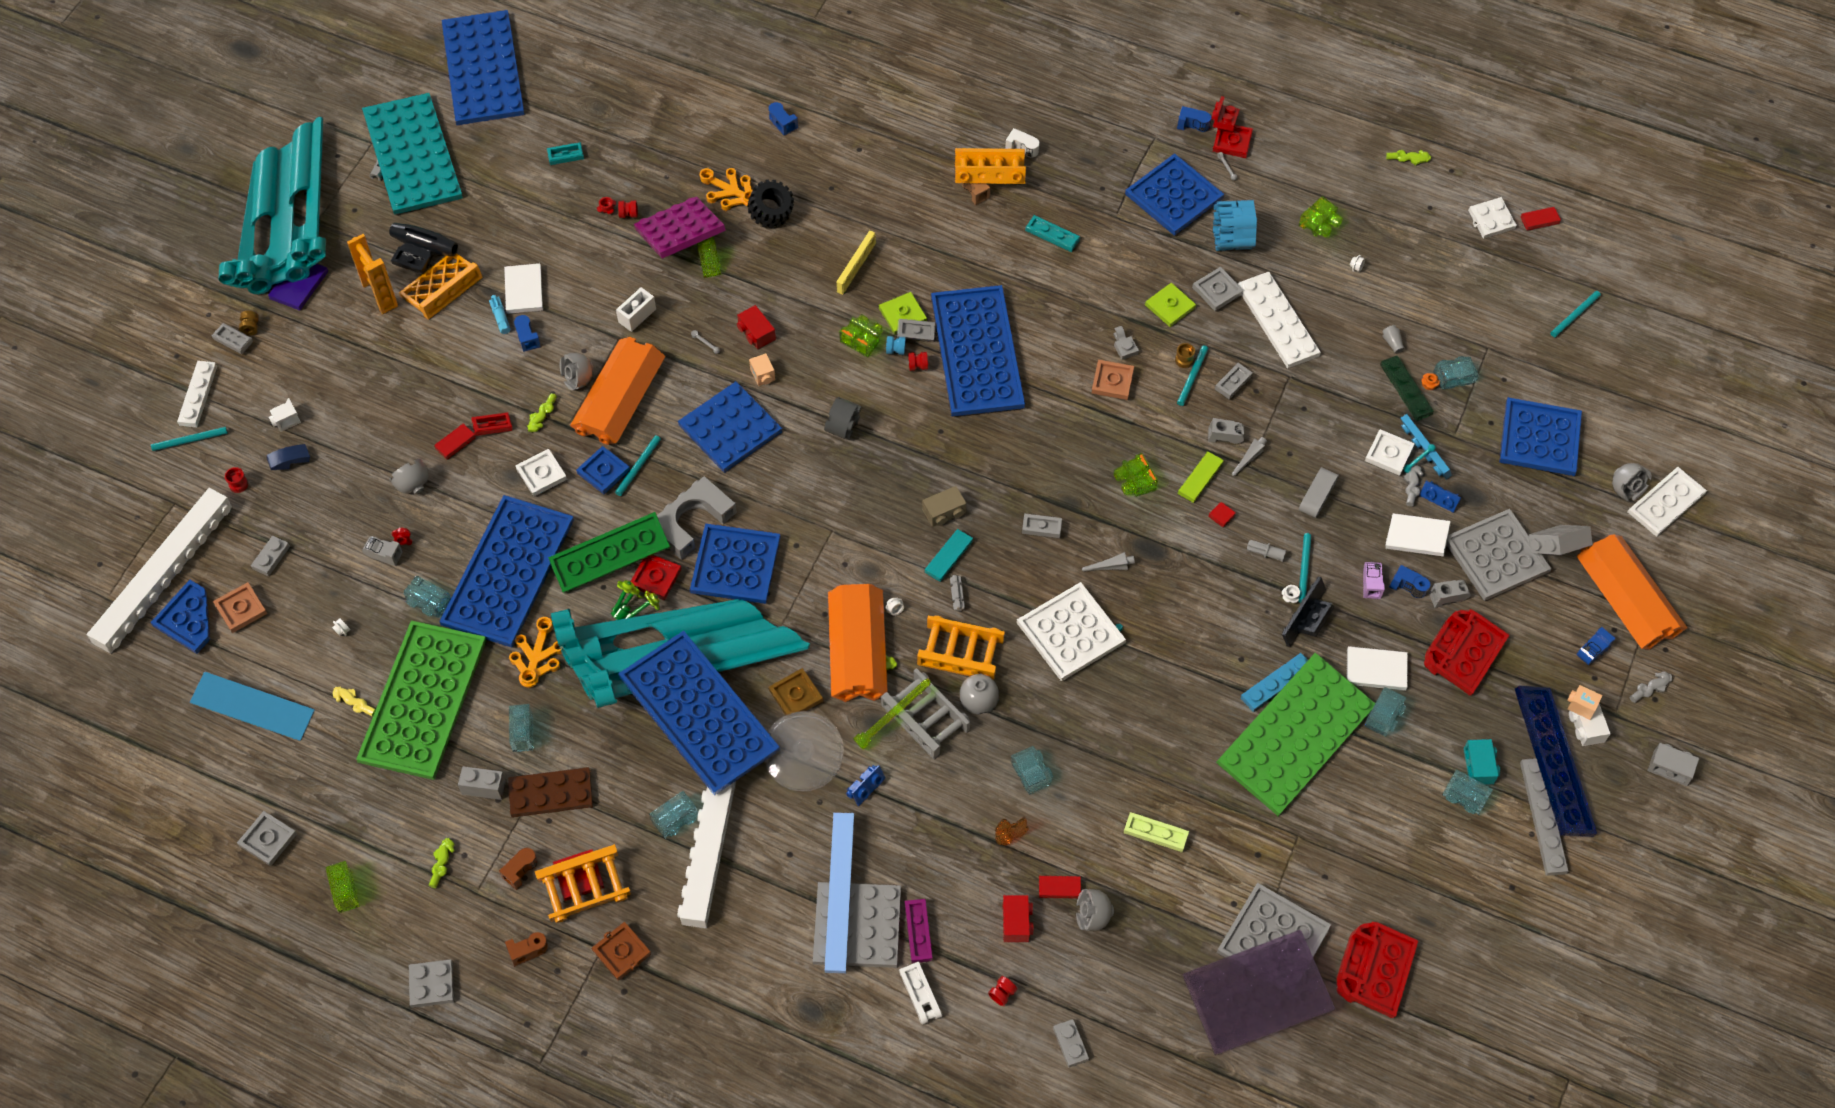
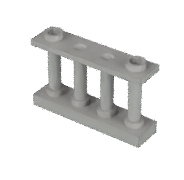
[881,668,970,759]

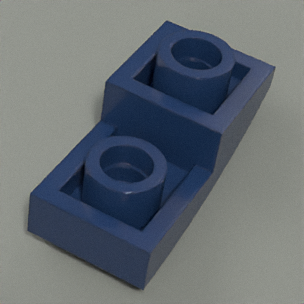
[266,444,310,470]

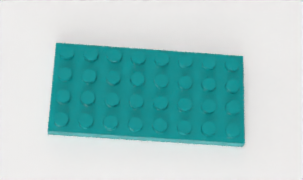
[362,93,463,215]

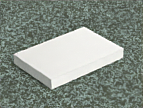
[504,263,543,314]
[1386,514,1450,557]
[1346,647,1407,691]

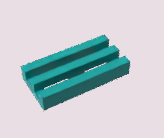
[547,142,584,165]

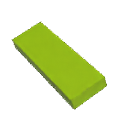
[1178,452,1224,503]

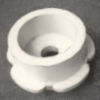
[1350,255,1365,272]
[1282,585,1300,603]
[886,598,904,616]
[332,618,350,636]

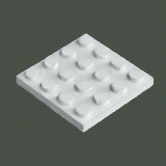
[1017,582,1126,682]

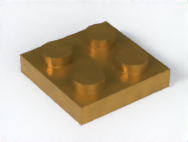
[768,668,823,720]

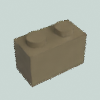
[922,486,966,527]

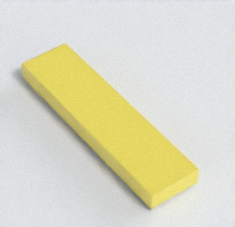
[837,231,876,295]

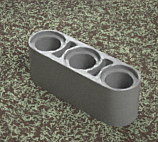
[1299,467,1339,518]

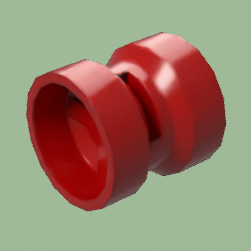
[618,200,638,218]
[908,352,928,371]
[225,467,248,493]
[988,976,1017,1006]

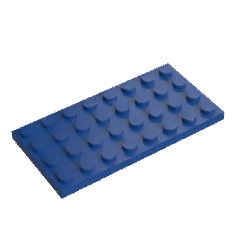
[442,10,525,125]
[931,285,1025,416]
[439,495,574,648]
[619,631,780,796]

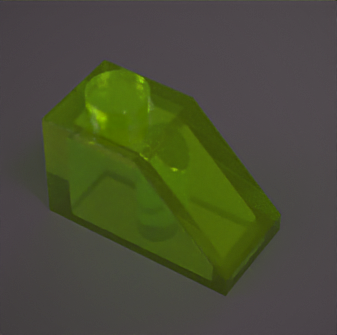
[697,236,721,278]

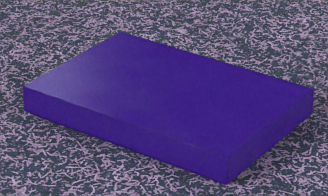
[268,264,329,311]

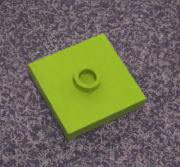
[1145,283,1196,327]
[879,292,927,335]

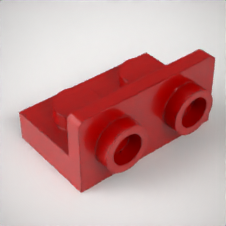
[1211,96,1240,131]

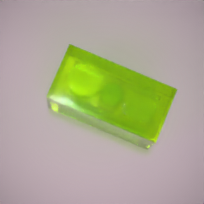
[325,861,360,913]

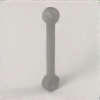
[1217,152,1237,181]
[691,330,720,354]

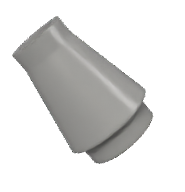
[1382,325,1405,354]

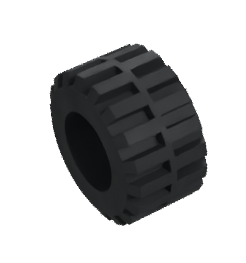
[747,179,794,229]

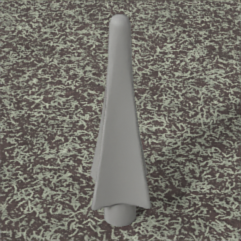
[1232,437,1267,476]
[1082,552,1135,571]

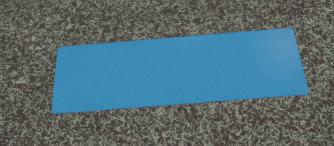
[190,672,314,741]

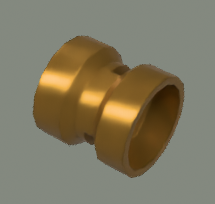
[239,310,259,336]
[1175,343,1195,368]

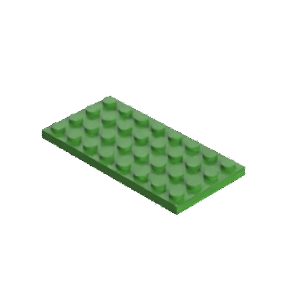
[356,620,487,780]
[1216,653,1377,816]

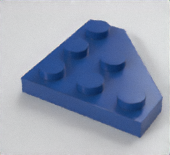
[150,580,210,654]

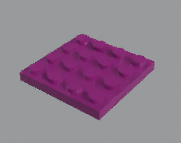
[634,196,726,259]

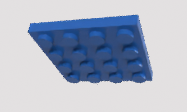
[1125,153,1224,236]
[678,381,782,473]
[1499,397,1582,476]
[690,523,781,604]

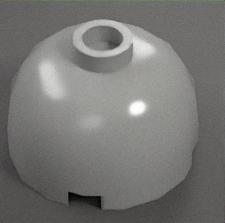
[560,353,594,391]
[389,459,429,494]
[1612,463,1651,501]
[960,674,999,715]
[1076,889,1114,931]

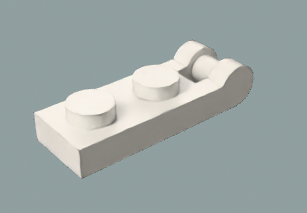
[899,962,942,1025]

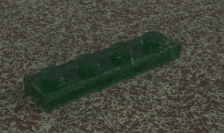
[1380,355,1434,421]

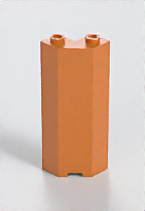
[570,337,666,445]
[1577,534,1687,650]
[828,584,887,702]

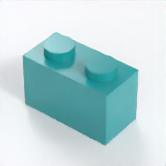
[1463,739,1500,785]

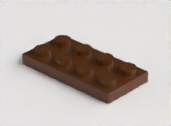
[508,767,593,818]

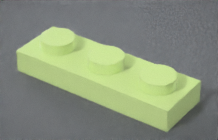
[1124,812,1189,852]

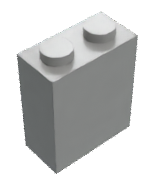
[1529,525,1592,555]

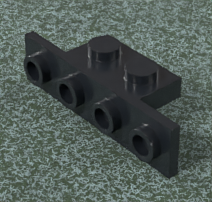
[1282,577,1334,647]

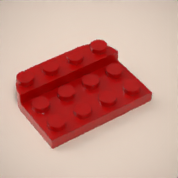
[1424,609,1509,696]
[1337,921,1418,1018]

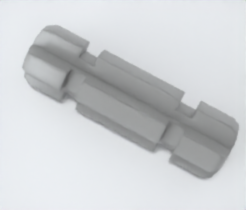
[950,575,965,612]

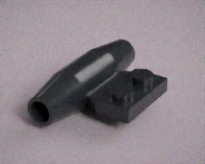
[389,223,458,274]

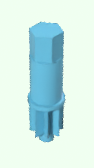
[489,295,511,334]

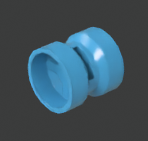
[886,336,906,355]

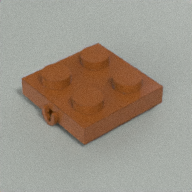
[591,922,651,981]

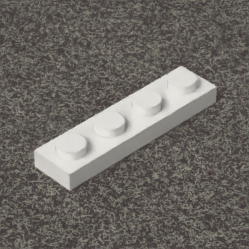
[177,361,217,427]

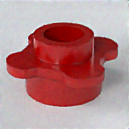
[597,197,616,214]
[391,528,413,545]

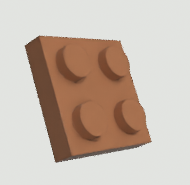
[1092,360,1134,400]
[213,582,267,633]

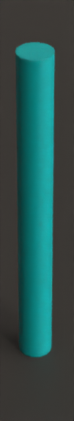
[1550,291,1601,337]
[1177,345,1209,406]
[151,427,228,451]
[615,435,661,496]
[1298,533,1312,603]

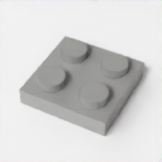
[1192,267,1243,311]
[237,811,297,867]
[409,959,454,1008]

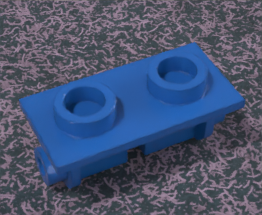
[1419,480,1461,512]
[846,765,885,806]

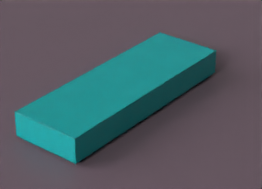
[1025,215,1080,252]
[925,529,973,582]

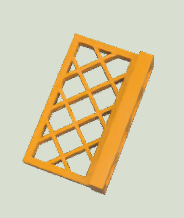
[399,253,483,320]

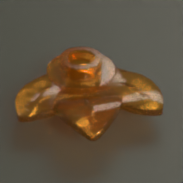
[995,816,1029,845]

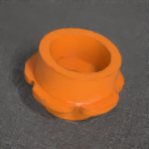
[1421,373,1440,390]

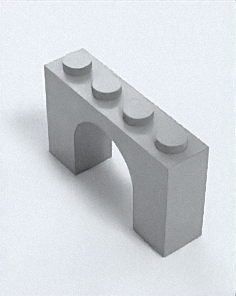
[657,476,737,560]

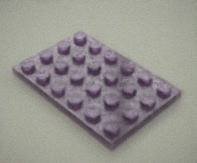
[1182,929,1335,1056]

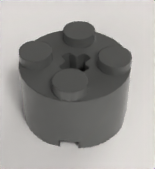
[824,397,862,440]

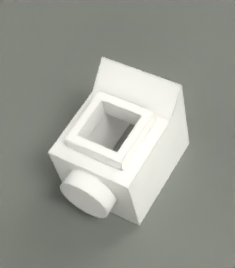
[269,398,301,432]

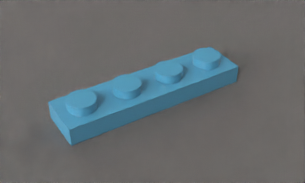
[1401,414,1452,479]
[1241,653,1308,712]

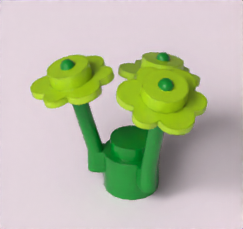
[611,580,660,620]

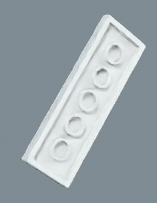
[1237,272,1321,369]

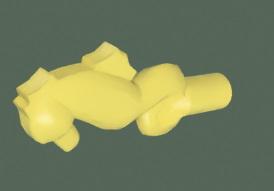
[333,686,376,717]

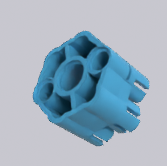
[1213,200,1257,251]

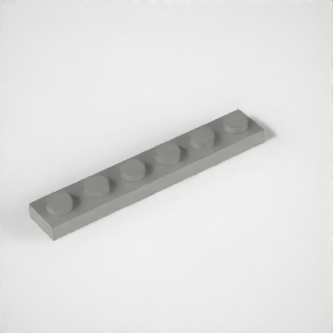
[1520,758,1568,876]

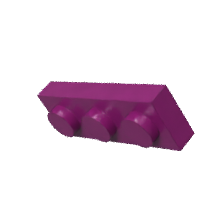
[905,899,932,963]

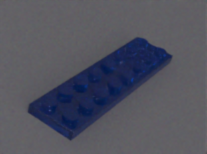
[1514,686,1597,837]

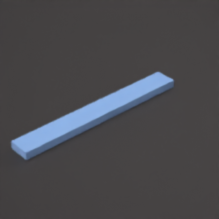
[825,813,854,973]

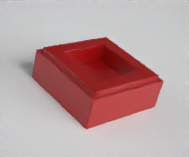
[1208,502,1236,528]

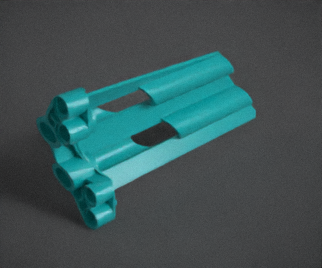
[218,117,326,295]
[550,599,810,708]

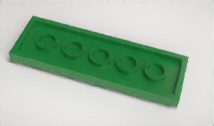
[548,512,671,593]

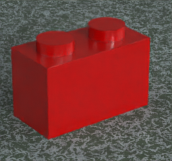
[737,305,776,350]
[1002,895,1033,942]

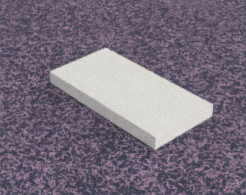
[1628,467,1707,537]

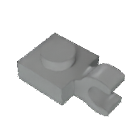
[1114,326,1139,360]

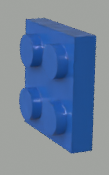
[576,446,630,495]

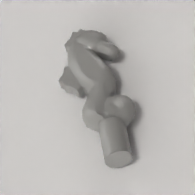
[1404,464,1423,507]
[1630,671,1672,703]

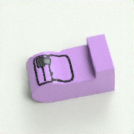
[1363,562,1384,599]

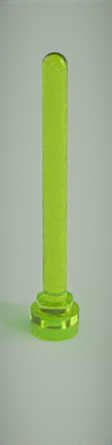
[853,679,931,750]

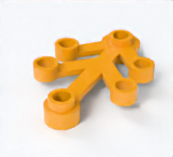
[700,168,753,211]
[509,617,562,688]

